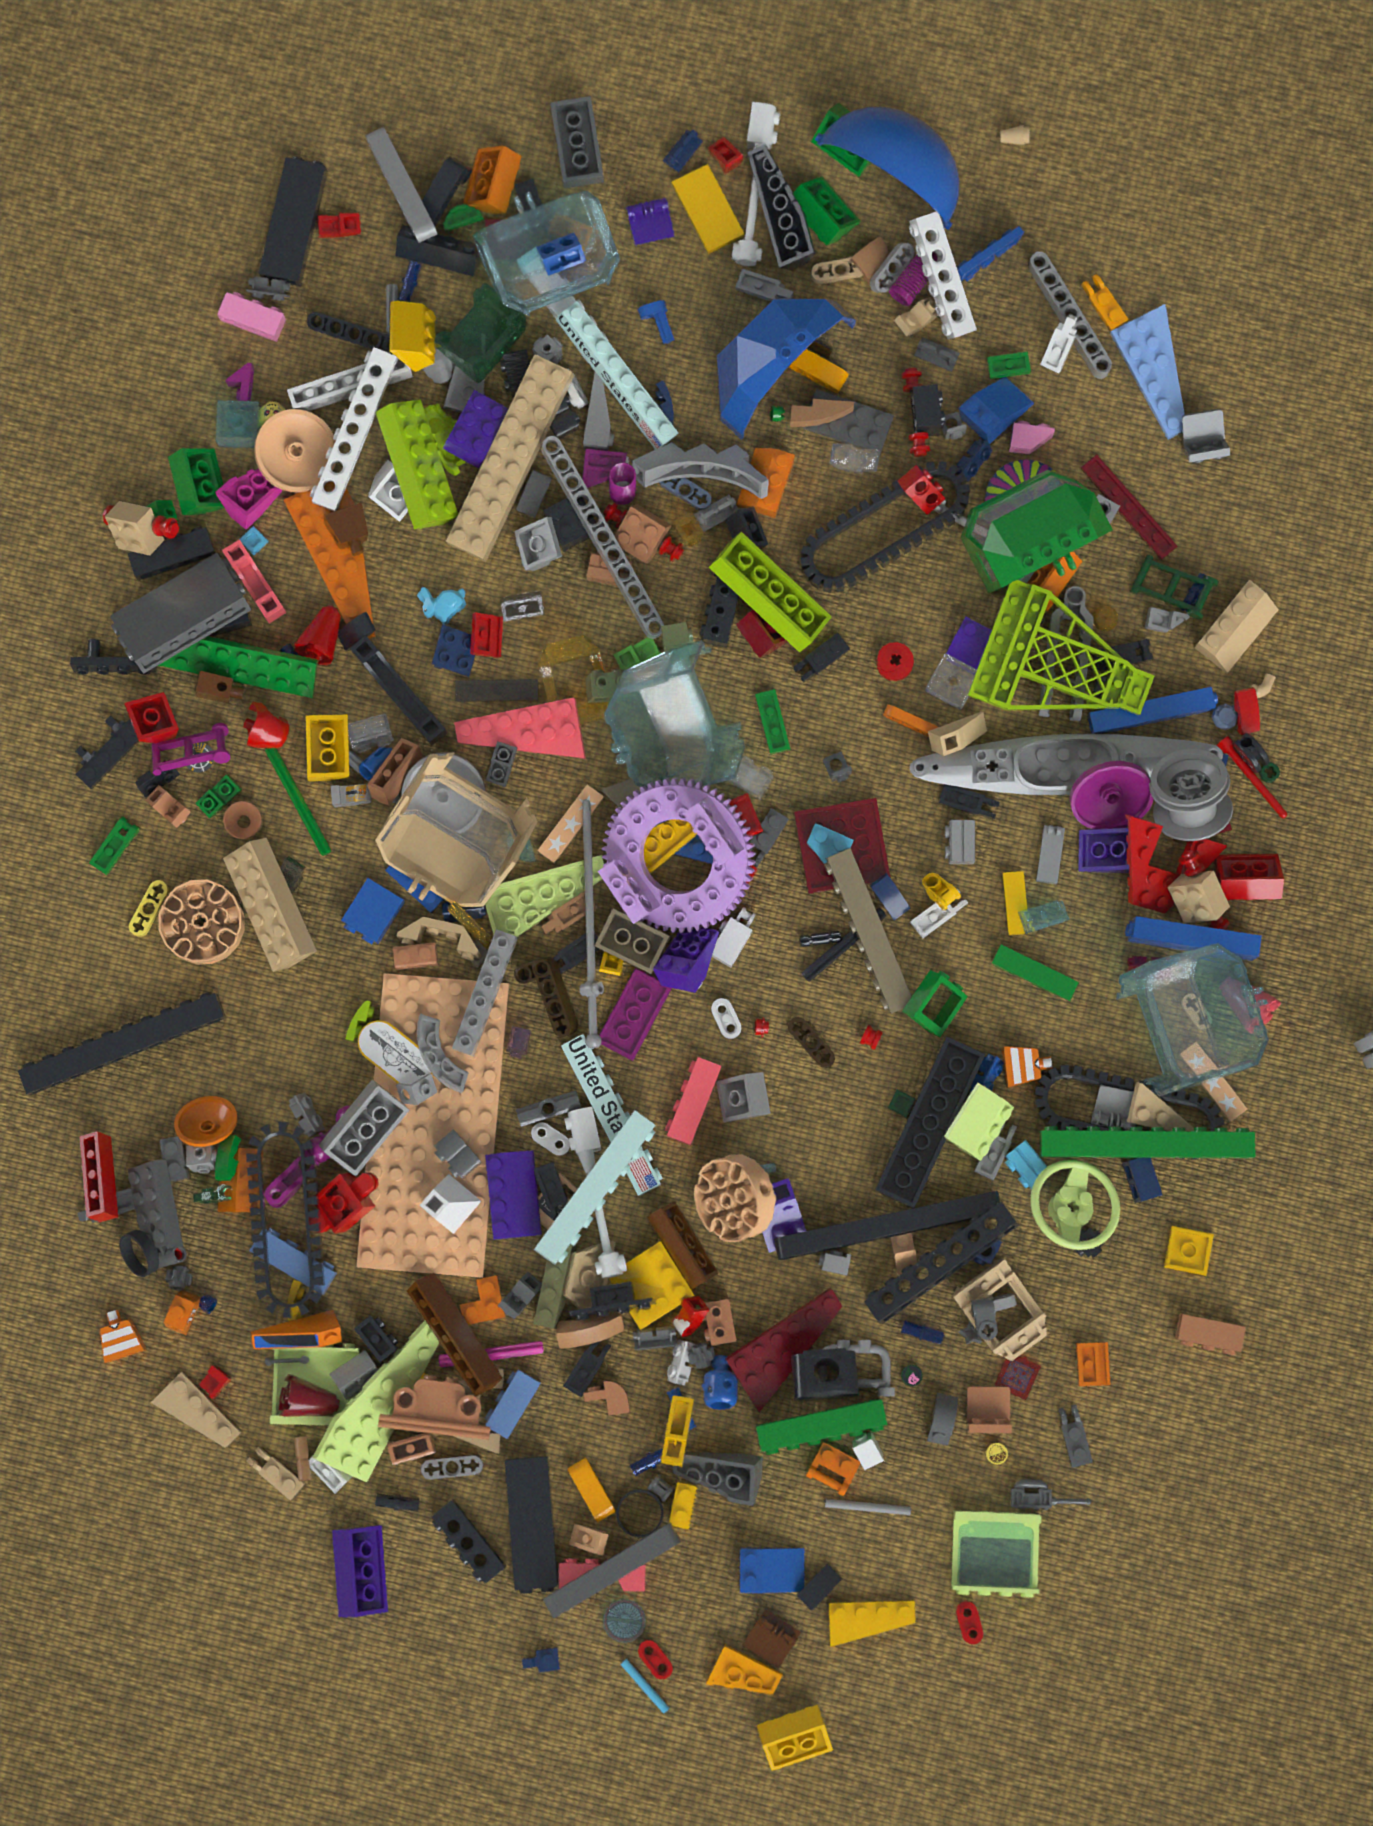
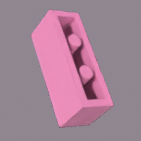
[217,292,286,342]

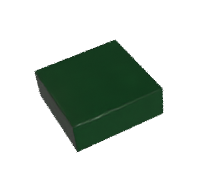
[888,1089,916,1118]

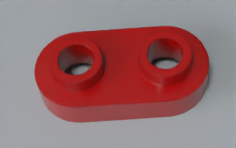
[956,1601,984,1645]
[638,1640,673,1680]

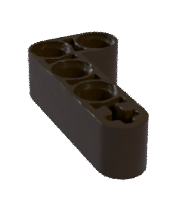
[514,956,578,1038]

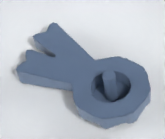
[1212,704,1238,730]

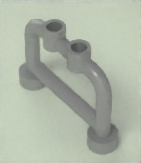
[818,1340,895,1396]

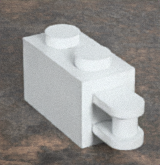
[712,907,756,968]

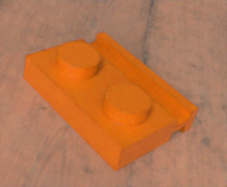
[1076,1342,1110,1386]

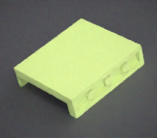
[270,1343,360,1425]

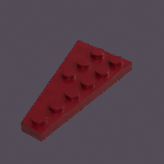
[725,1288,843,1412]

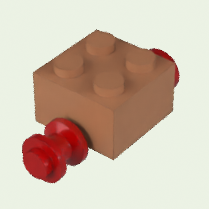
[603,503,684,563]

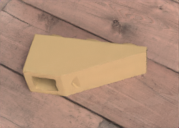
[928,711,987,756]

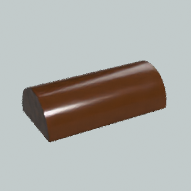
[647,1202,718,1290]

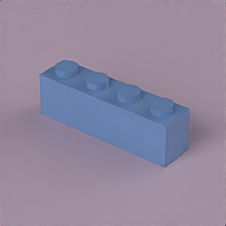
[249,1228,337,1295]

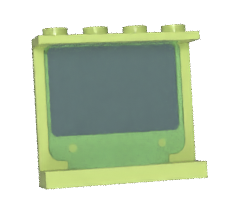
[951,1510,1041,1597]

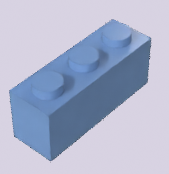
[485,1370,541,1439]

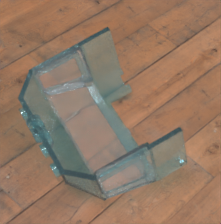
[472,191,620,316]
[604,641,745,788]
[1116,943,1269,1097]

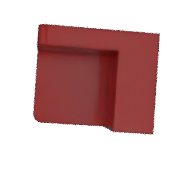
[199,1365,232,1399]

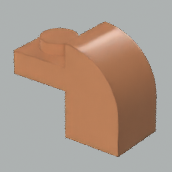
[145,785,191,828]
[584,1381,630,1416]

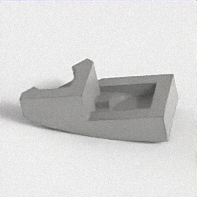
[1145,607,1190,633]

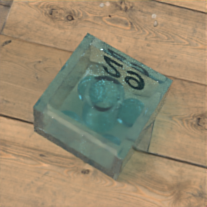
[216,401,261,448]

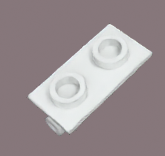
[667,1340,696,1386]

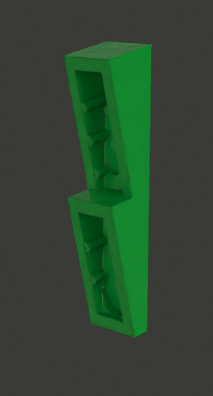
[992,944,1079,1001]

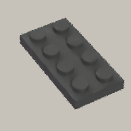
[803,389,894,455]

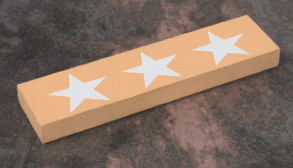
[537,784,604,864]
[1179,1042,1247,1122]

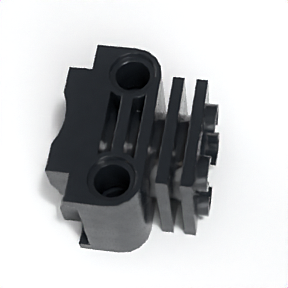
[791,1348,859,1402]

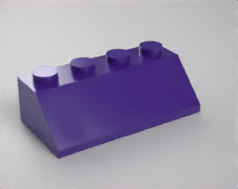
[485,1150,542,1240]
[332,1525,388,1617]

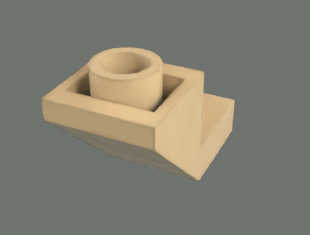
[894,297,938,336]

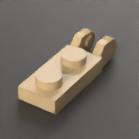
[247,1447,305,1501]

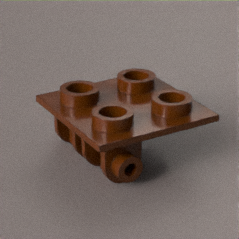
[743,1608,802,1669]

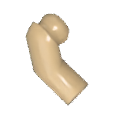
[1251,674,1276,698]

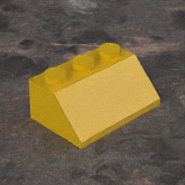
[390,301,436,372]
[306,715,349,781]
[756,1704,833,1771]

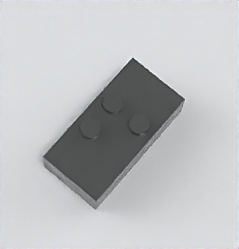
[550,96,604,189]

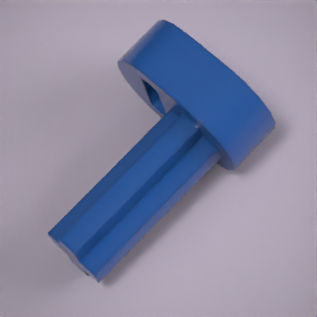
[637,300,674,344]

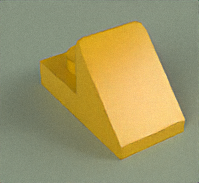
[599,951,624,976]

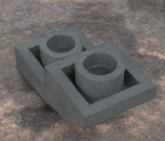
[516,470,552,518]
[485,741,517,787]

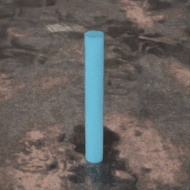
[620,1659,670,1714]

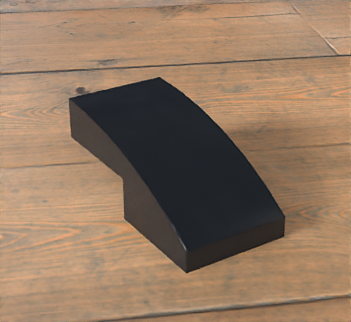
[338,612,376,651]
[797,1563,843,1611]

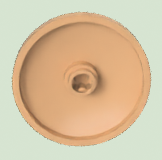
[254,409,336,493]

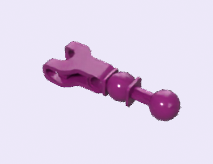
[265,1105,350,1208]

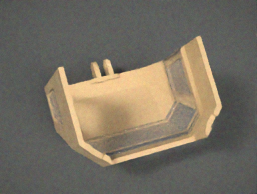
[375,752,537,907]

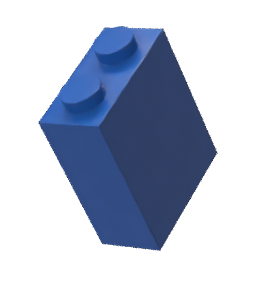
[341,878,405,945]

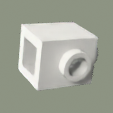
[853,1432,884,1470]

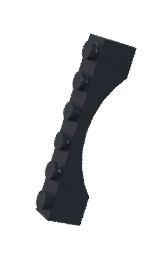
[350,635,447,746]

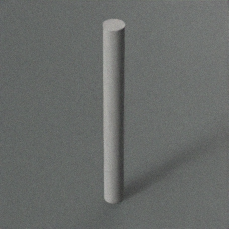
[825,1499,911,1515]

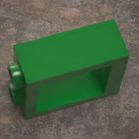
[902,970,968,1038]

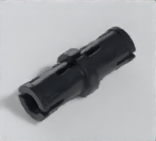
[375,1493,420,1512]

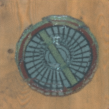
[603,1599,646,1643]

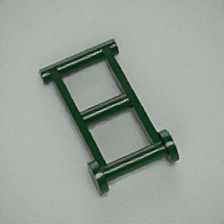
[1130,555,1219,620]

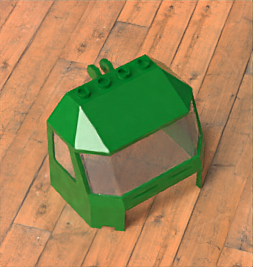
[961,470,1113,593]

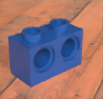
[536,232,586,276]

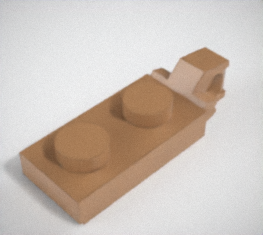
[541,891,597,934]

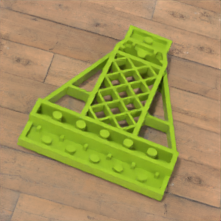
[967,580,1154,715]

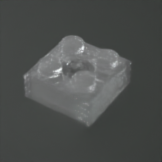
[925,653,976,710]

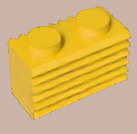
[669,1481,698,1529]

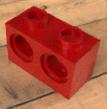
[898,465,946,515]

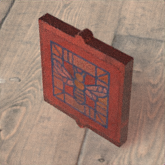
[994,1356,1041,1400]

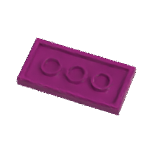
[599,968,672,1061]

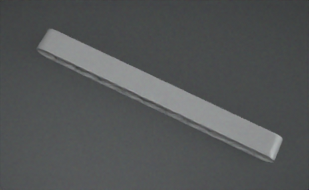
[541,436,664,639]

